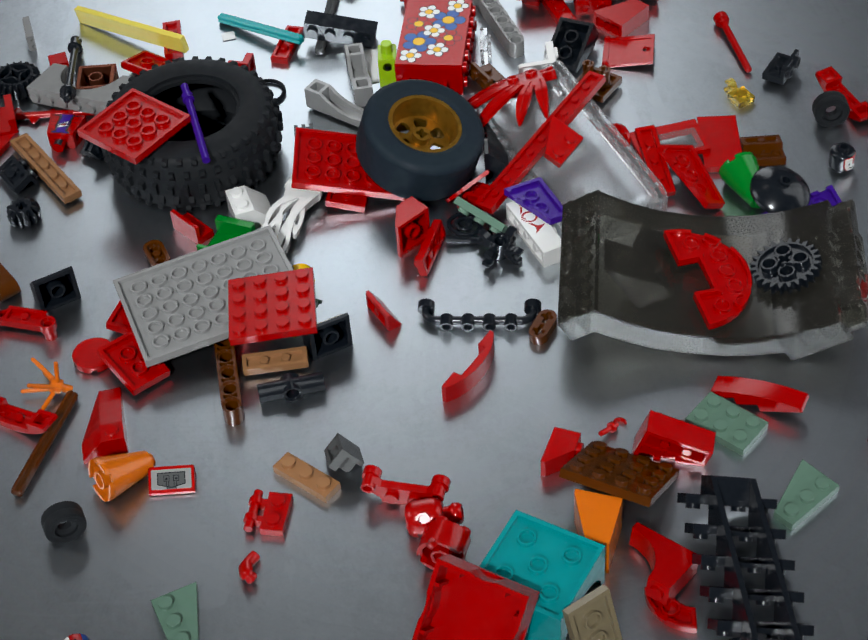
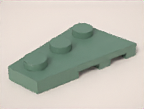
[150,582,200,640]

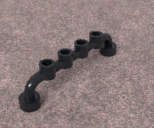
[418,298,541,331]

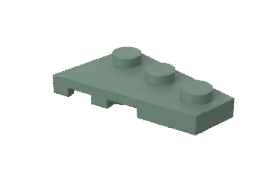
[773,459,840,531]

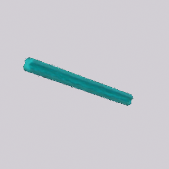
[217,13,304,45]

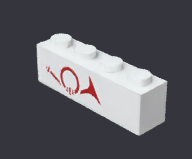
[506,201,568,268]

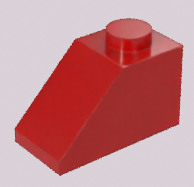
[541,427,584,477]

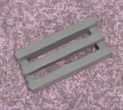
[22,16,37,52]

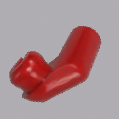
[238,551,260,584]

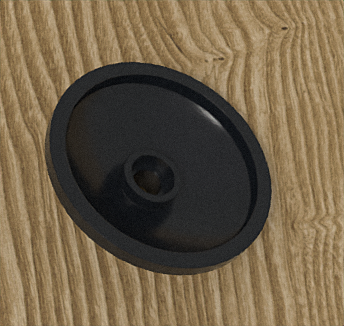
[750,166,810,217]

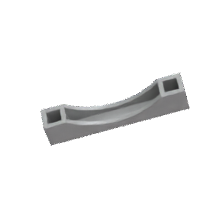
[304,79,409,134]

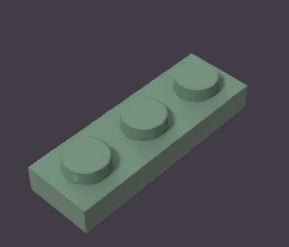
[453,196,508,233]

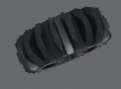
[0,61,41,102]

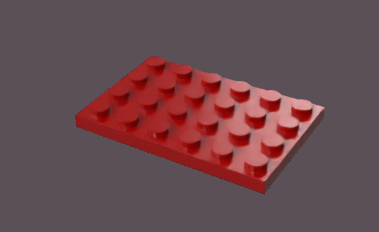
[291,127,406,201]

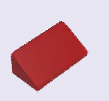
[366,290,402,331]

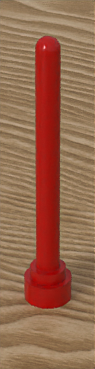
[713,11,752,73]

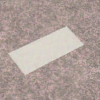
[364,48,380,83]

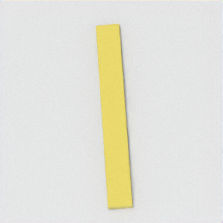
[74,6,189,53]

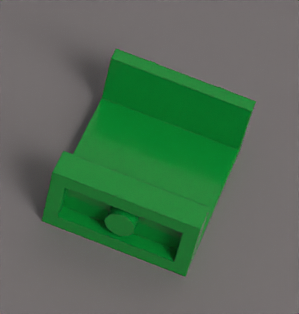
[196,214,256,250]

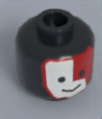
[828,142,856,173]

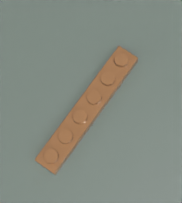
[10,133,82,204]

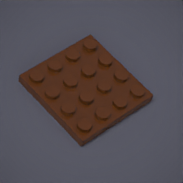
[559,441,679,508]

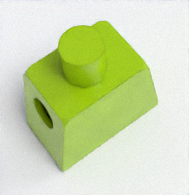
[378,40,397,87]

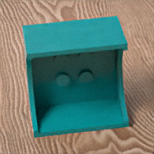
[479,510,605,640]

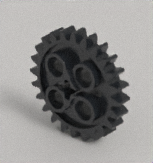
[750,238,822,295]

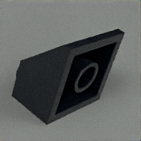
[30,266,81,311]
[302,313,353,360]

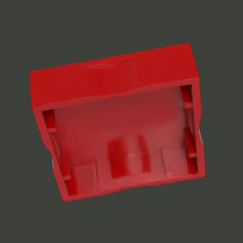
[412,554,540,640]

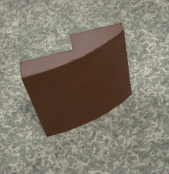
[740,135,786,167]

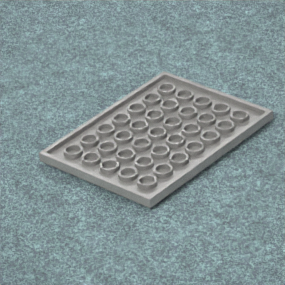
[113,225,293,368]

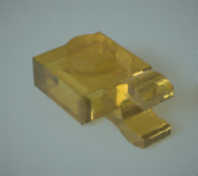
[724,78,755,109]

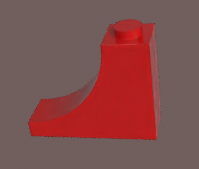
[629,522,698,606]

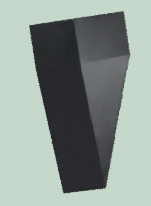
[483,123,509,184]

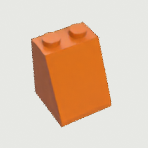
[574,489,623,574]

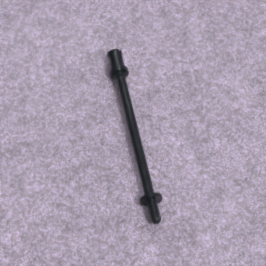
[60,36,82,103]

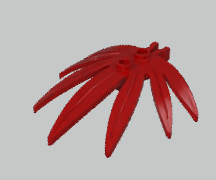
[467,66,557,127]

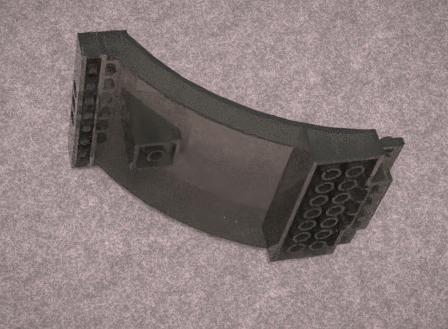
[558,189,868,361]

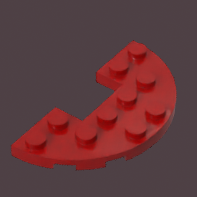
[663,229,752,330]

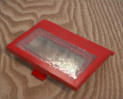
[629,119,711,166]

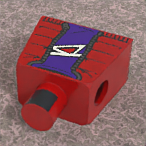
[47,113,87,153]

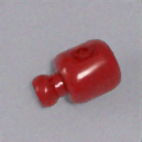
[404,497,464,538]

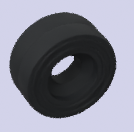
[812,91,850,127]
[41,501,87,544]

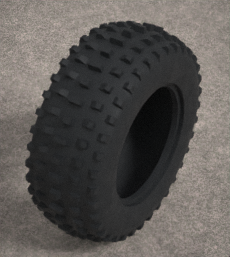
[102,56,284,211]

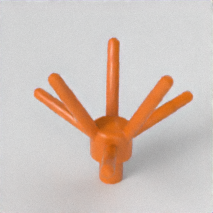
[20,357,73,410]

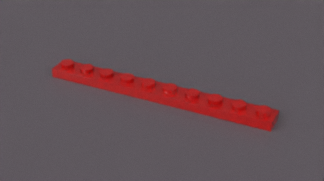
[475,70,606,215]

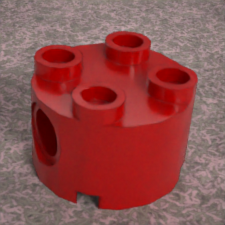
[416,516,471,570]

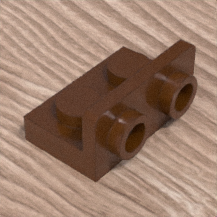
[469,61,505,89]

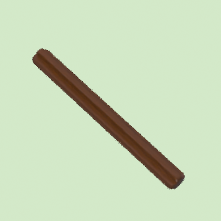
[11,390,78,497]

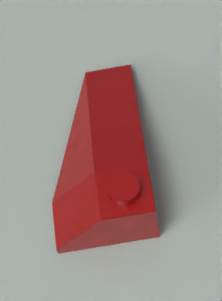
[82,387,129,464]

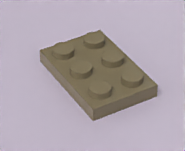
[562,584,623,640]

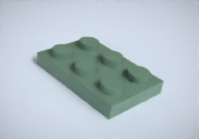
[685,391,769,456]

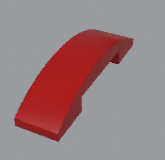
[815,66,868,122]
[442,330,494,403]
[0,397,58,434]

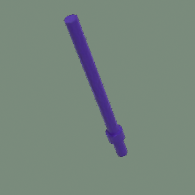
[181,83,210,164]

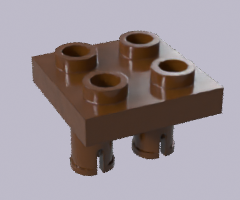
[570,59,622,103]

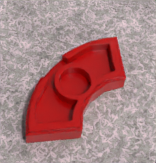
[644,587,697,634]

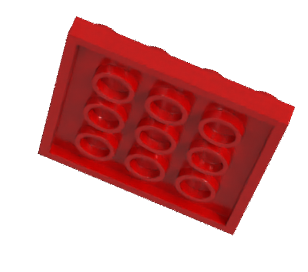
[77,88,191,165]
[228,267,318,346]

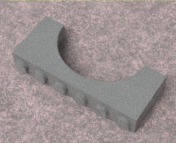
[26,63,130,115]

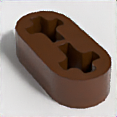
[529,309,557,345]

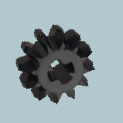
[7,196,41,229]

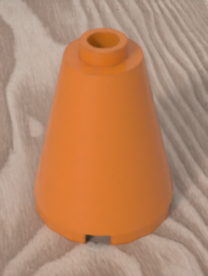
[88,450,155,502]

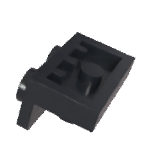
[0,155,40,195]

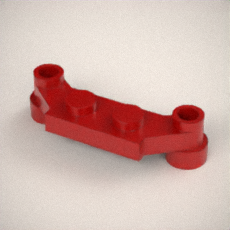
[0,305,58,341]
[361,465,451,505]

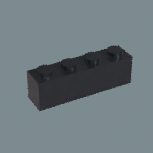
[303,10,378,49]

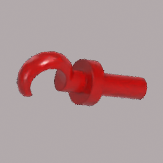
[598,417,627,437]

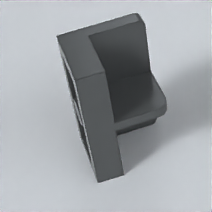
[324,433,364,472]

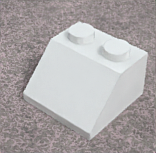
[225,185,271,228]

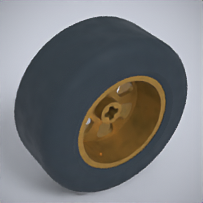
[356,79,484,201]

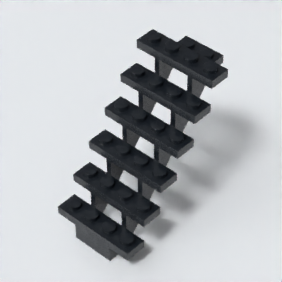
[677,475,814,640]

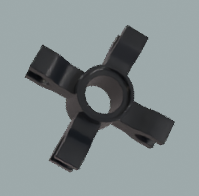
[476,225,524,268]

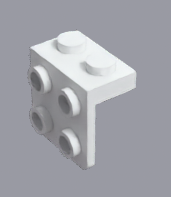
[518,41,558,74]

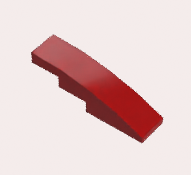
[711,376,809,413]

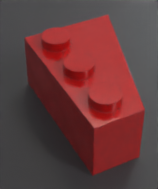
[632,410,716,467]

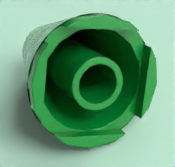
[719,152,760,208]

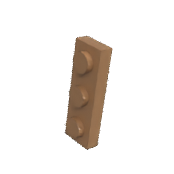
[242,346,309,376]
[273,452,341,503]

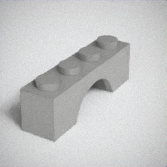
[344,43,373,107]

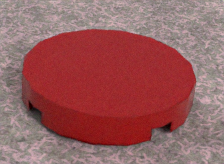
[72,338,110,374]

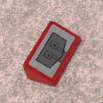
[148,464,197,496]

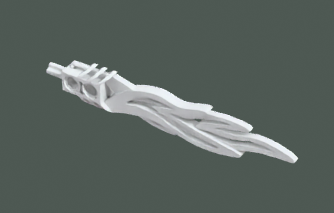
[261,174,325,255]

